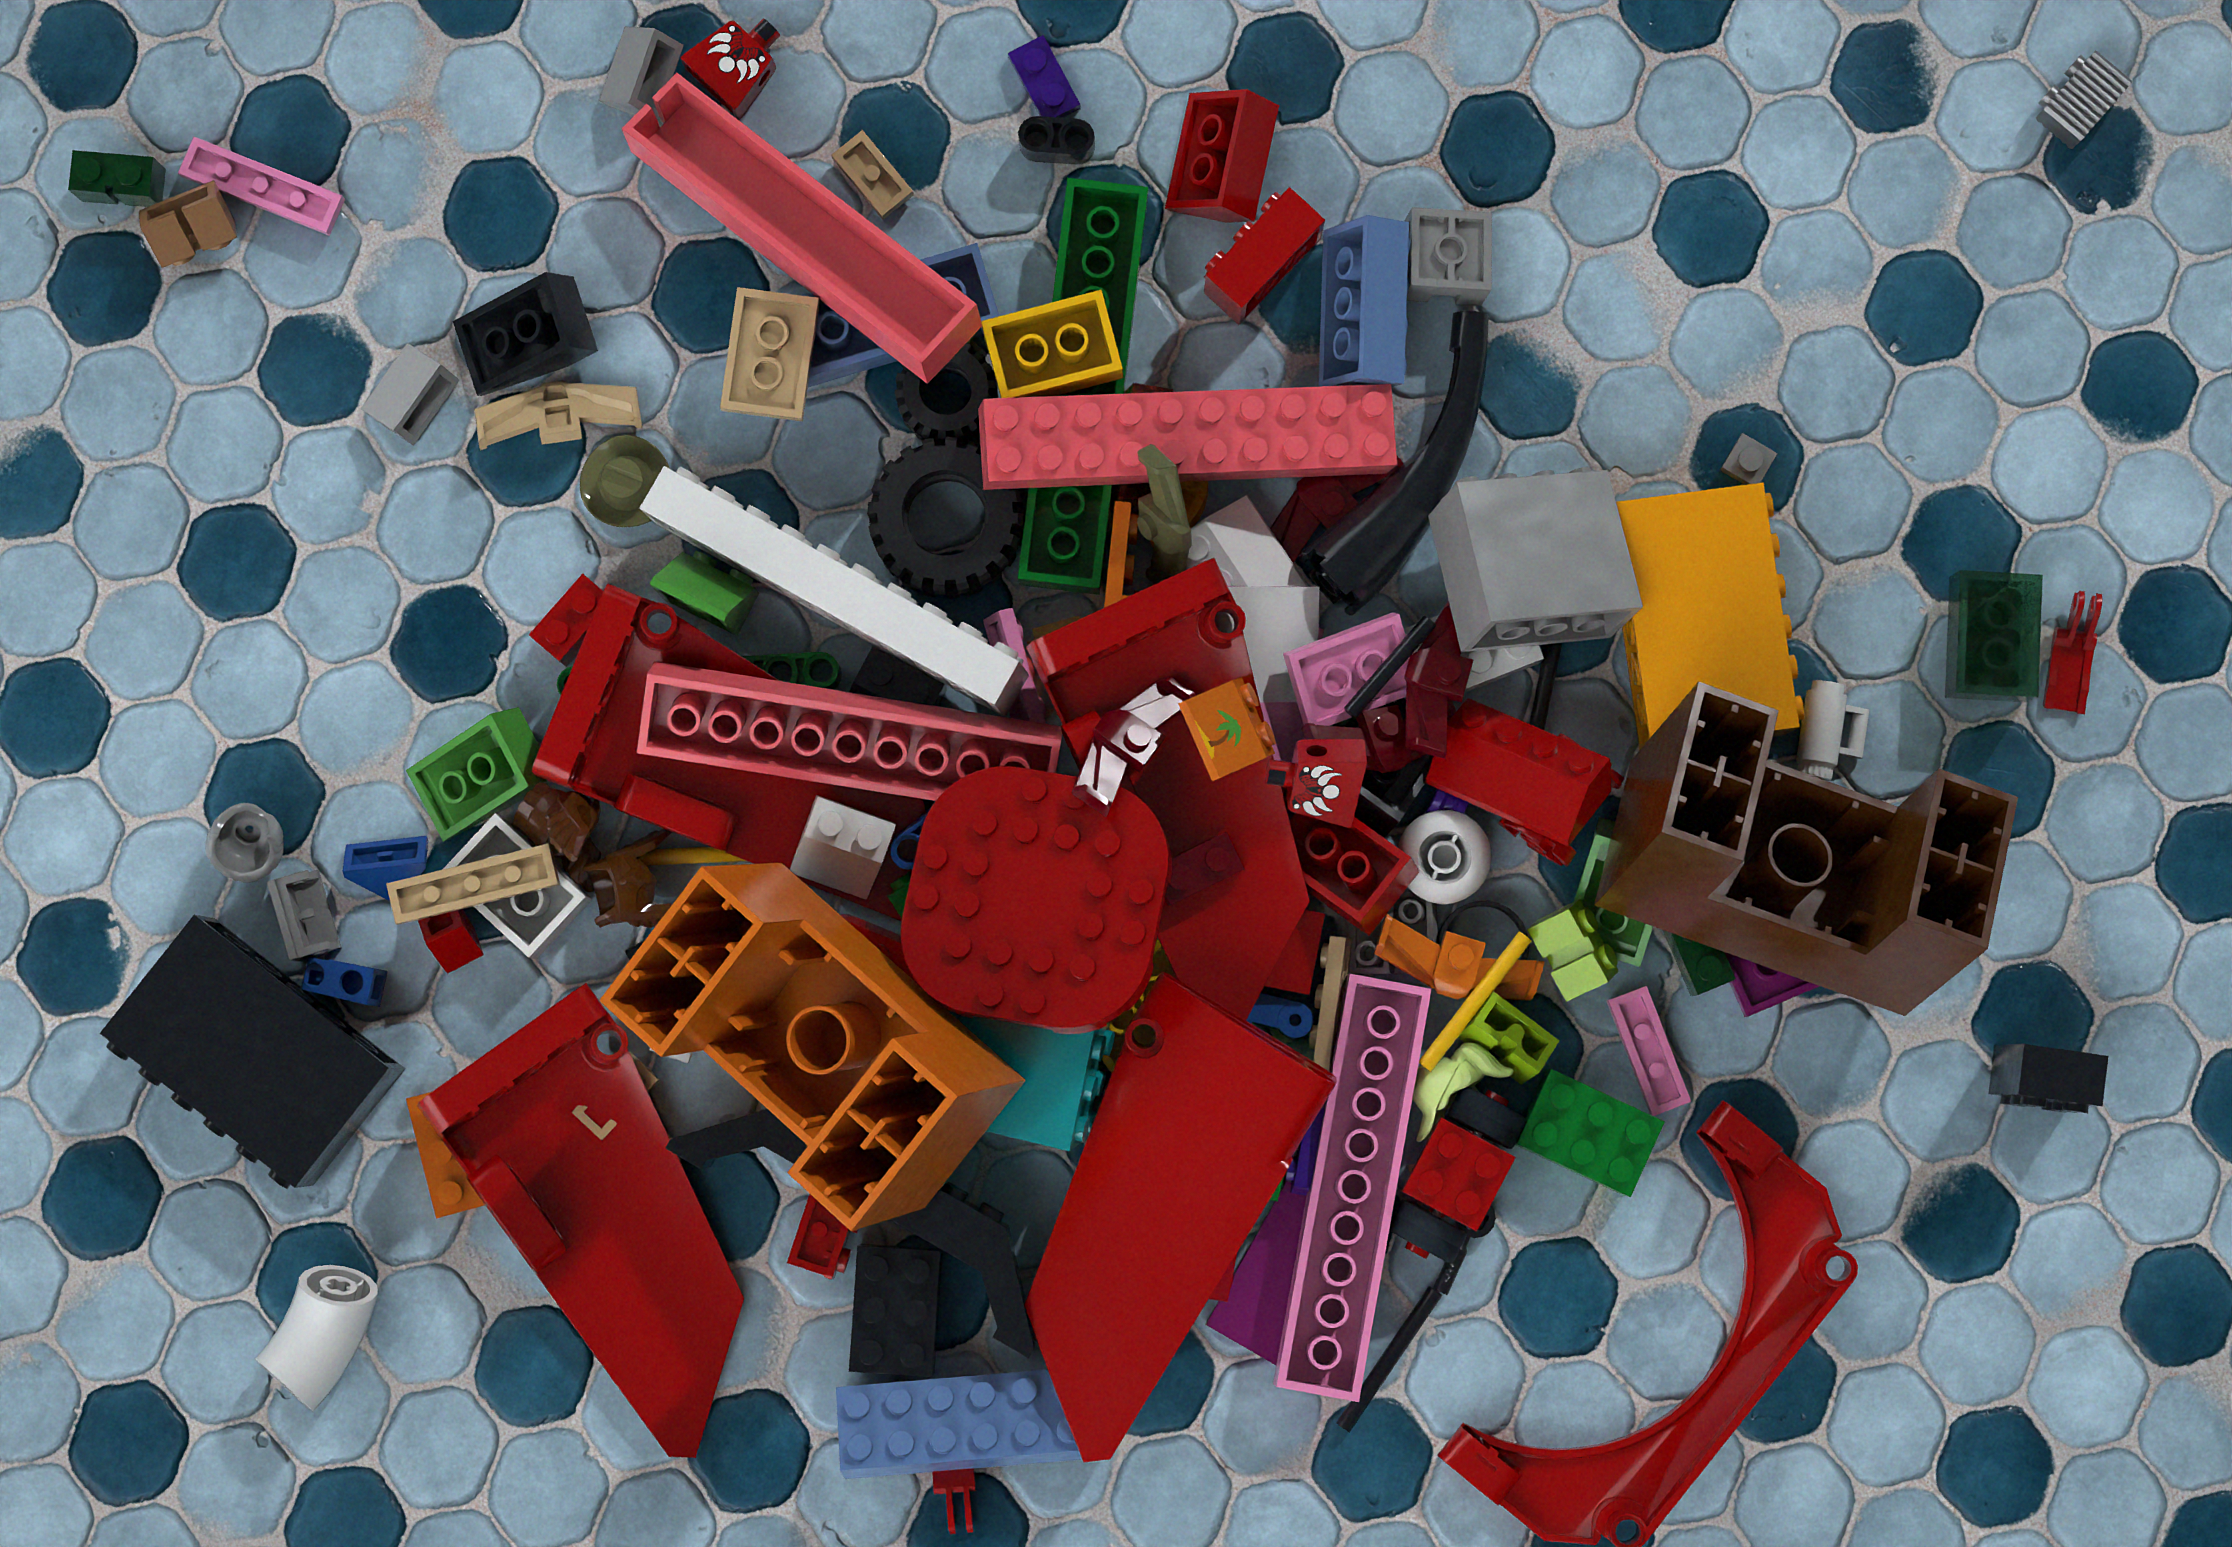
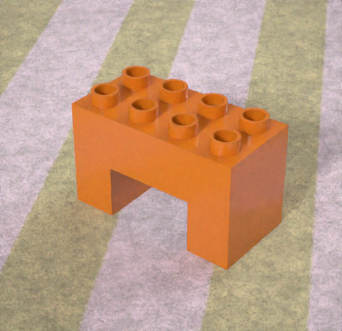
[599,863,1026,1231]

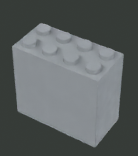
[1428,467,1643,652]

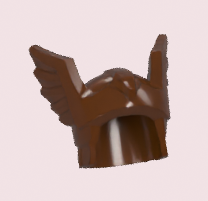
[511,782,602,892]
[582,829,672,928]

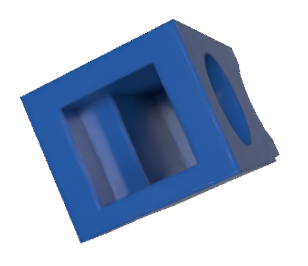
[301,957,388,1007]
[1246,993,1313,1038]

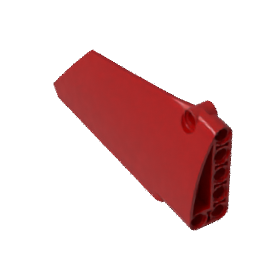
[1026,558,1310,1020]
[532,583,925,921]
[1024,971,1337,1462]
[417,983,744,1458]

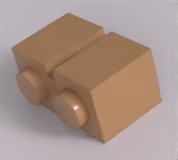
[139,180,237,268]

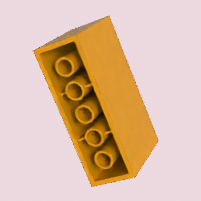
[1616,482,1804,750]

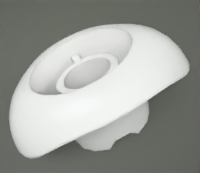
[1398,810,1491,904]

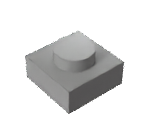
[1720,433,1778,485]

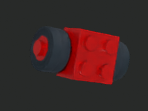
[1389,1087,1527,1263]

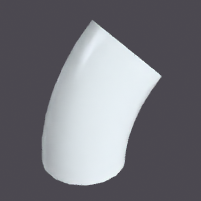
[255,1265,378,1412]

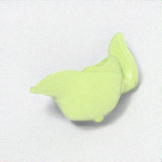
[1412,1042,1514,1142]

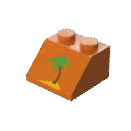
[1178,677,1276,781]

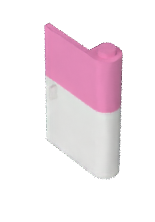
[1214,586,1319,762]

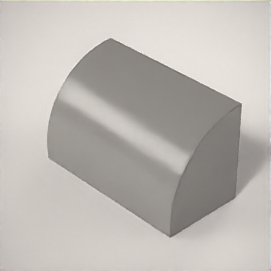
[599,26,684,120]
[361,343,460,446]

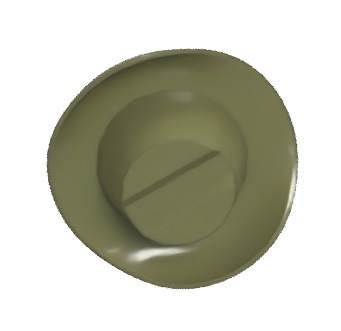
[580,435,670,527]

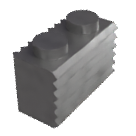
[2036,50,2133,149]

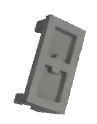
[267,870,342,962]

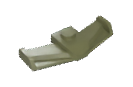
[1137,444,1192,584]

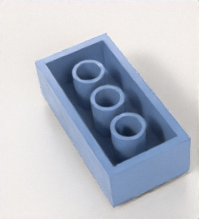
[1318,215,1411,387]

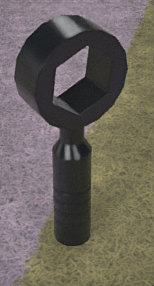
[1433,1205,1496,1295]

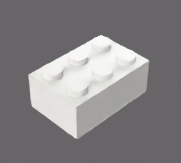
[442,813,592,959]

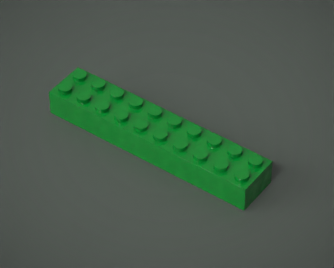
[1018,177,1148,595]

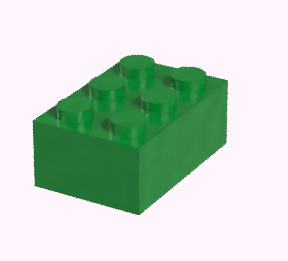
[1515,1069,1665,1197]

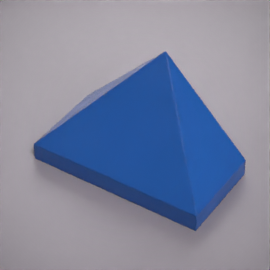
[342,836,429,901]

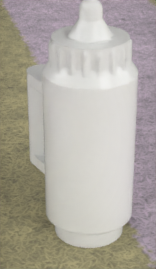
[1796,680,1870,781]

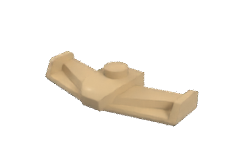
[474,380,642,451]

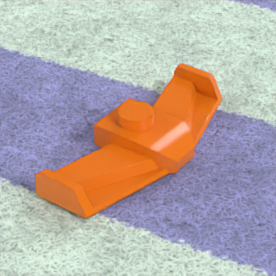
[1374,914,1545,1001]

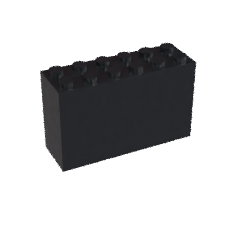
[100,915,406,1189]

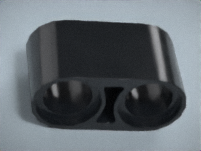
[1018,116,1095,165]

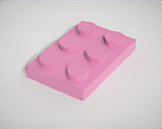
[1283,612,1410,726]

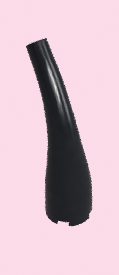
[1299,311,1489,616]

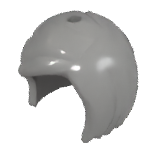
[205,803,284,883]

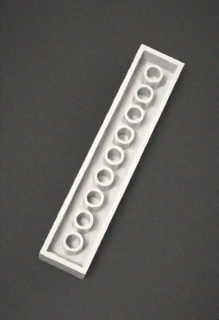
[639,466,1029,717]

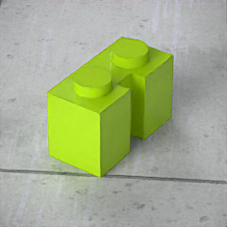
[1527,899,1619,1002]
[1458,991,1560,1085]

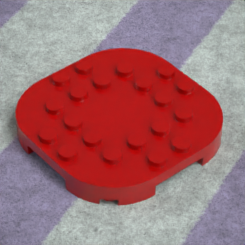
[901,766,1172,1034]

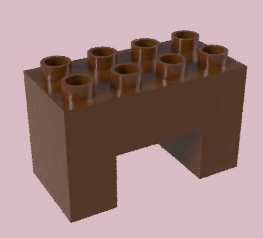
[1594,681,2018,1016]

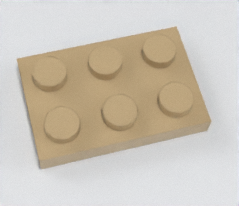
[720,287,820,422]

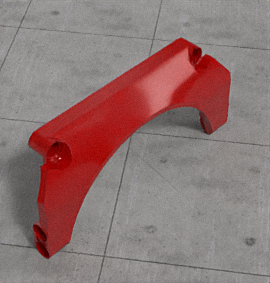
[1437,1100,1858,1547]

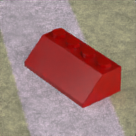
[1426,698,1611,846]

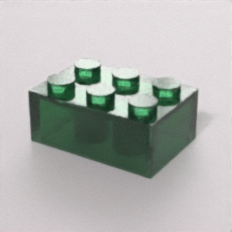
[1945,570,2043,702]

